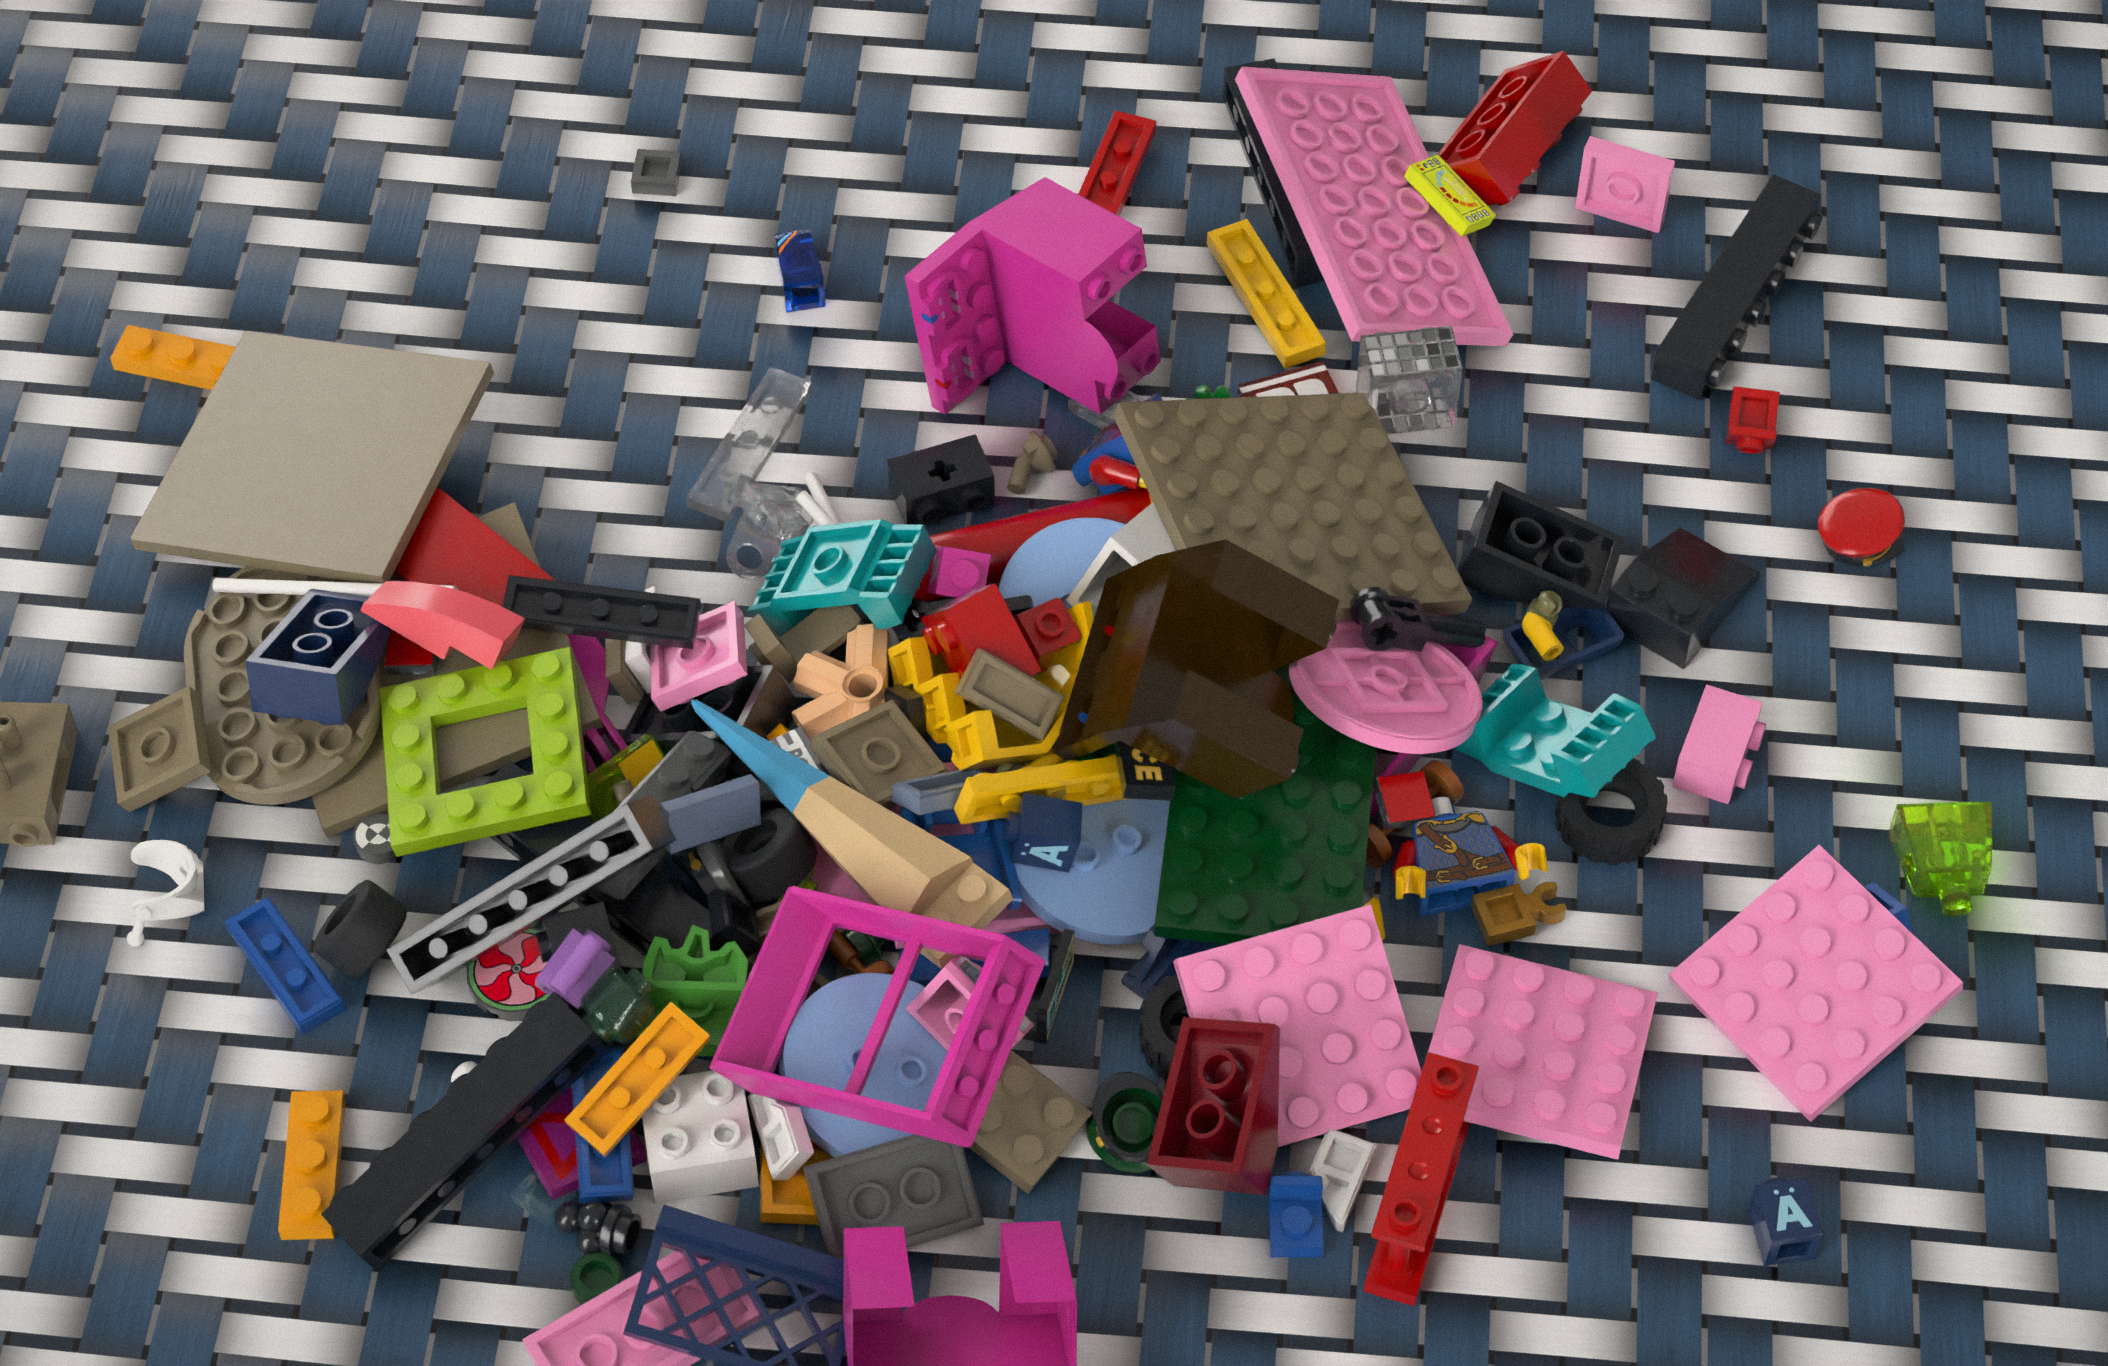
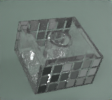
[1355,326,1463,434]

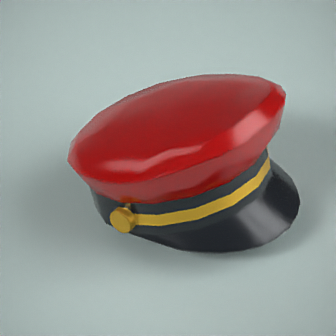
[1818,488,1905,566]

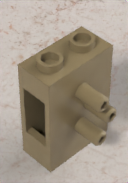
[0,702,78,847]

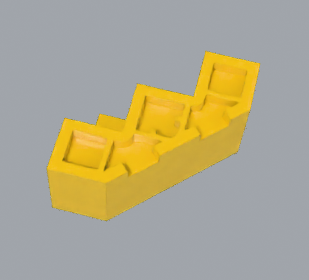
[887,601,1094,771]

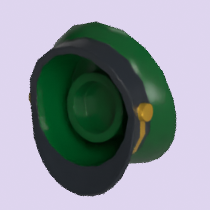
[1086,1072,1164,1173]

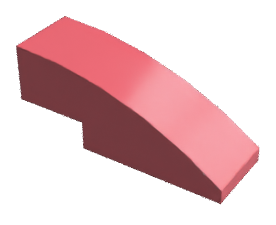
[360,581,525,670]

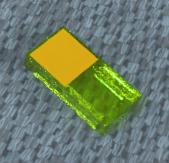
[585,734,665,823]

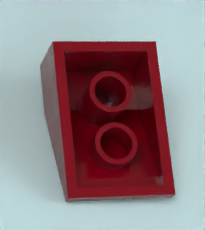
[1147,1017,1280,1195]

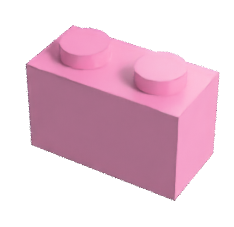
[1672,684,1767,805]

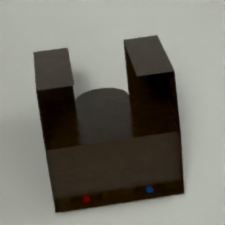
[1053,539,1340,799]

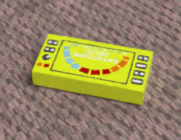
[1404,155,1496,237]

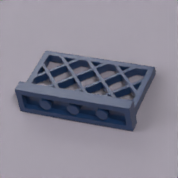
[623,1205,846,1366]

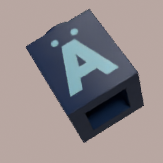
[1004,793,1083,873]
[1748,1177,1824,1266]

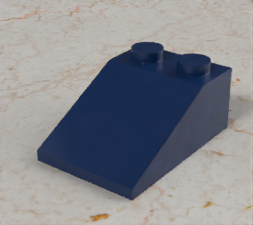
[245,589,392,725]

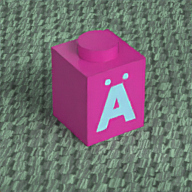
[927,545,991,598]

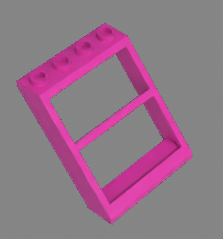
[709,886,1046,1147]

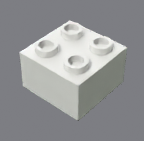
[642,1070,759,1204]

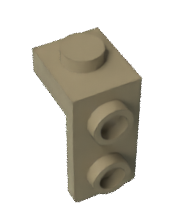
[744,605,864,684]

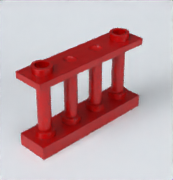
[1363,1052,1479,1306]

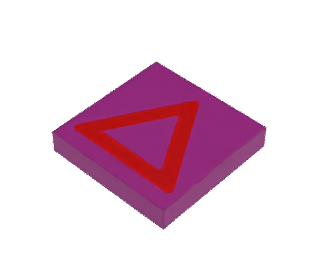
[517,1087,647,1200]

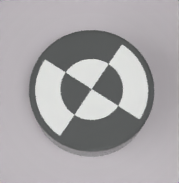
[353,813,397,864]

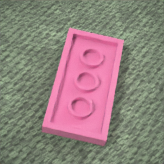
[522,1251,762,1366]

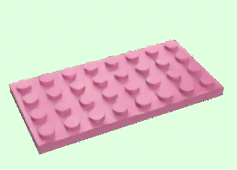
[1235,67,1513,346]

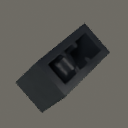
[888,434,995,525]

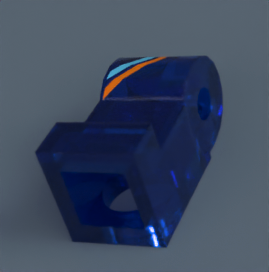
[774,228,826,313]

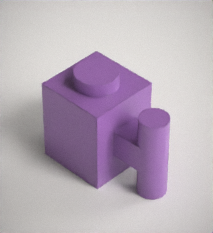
[535,928,615,1015]

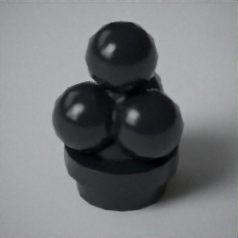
[555,1200,642,1257]

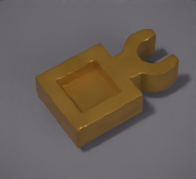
[1470,882,1567,947]

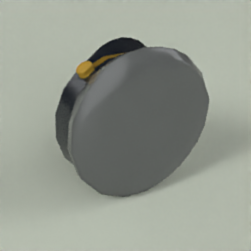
[672,837,752,907]

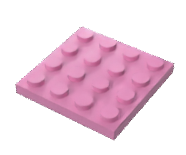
[1669,845,1963,1122]
[1173,905,1421,1148]
[1428,944,1658,1160]

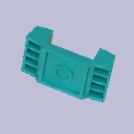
[747,519,937,637]
[1455,664,1656,798]

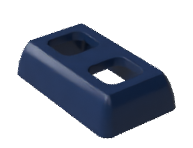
[1503,606,1624,680]

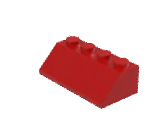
[1437,51,1592,206]

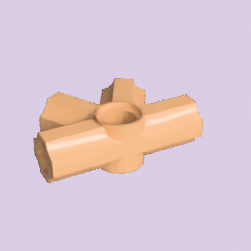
[791,624,890,742]

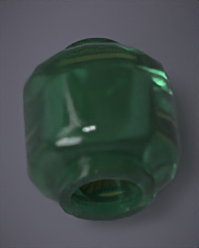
[580,967,658,1045]

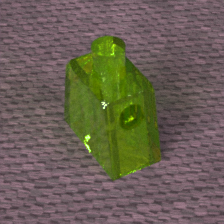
[1888,801,1992,917]

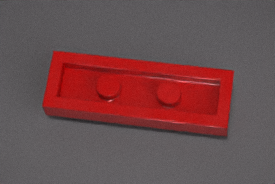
[1078,110,1156,217]

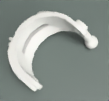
[127,840,205,947]

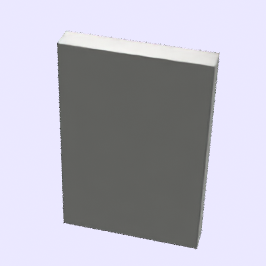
[802,1134,984,1260]

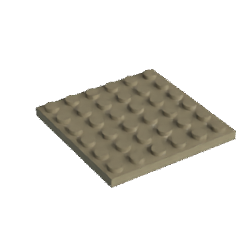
[1113,392,1472,621]

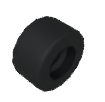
[722,808,818,902]
[313,880,407,979]

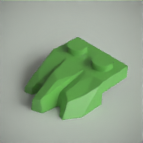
[638,925,748,1056]

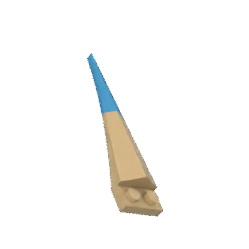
[691,699,1013,969]

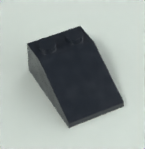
[1457,481,1625,610]
[1606,527,1760,669]
[622,665,800,778]

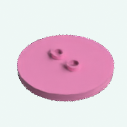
[1289,620,1483,754]

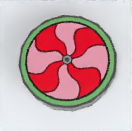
[466,927,549,1021]

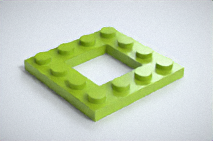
[380,647,591,857]

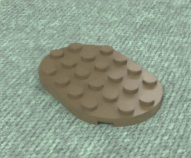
[184,566,382,805]

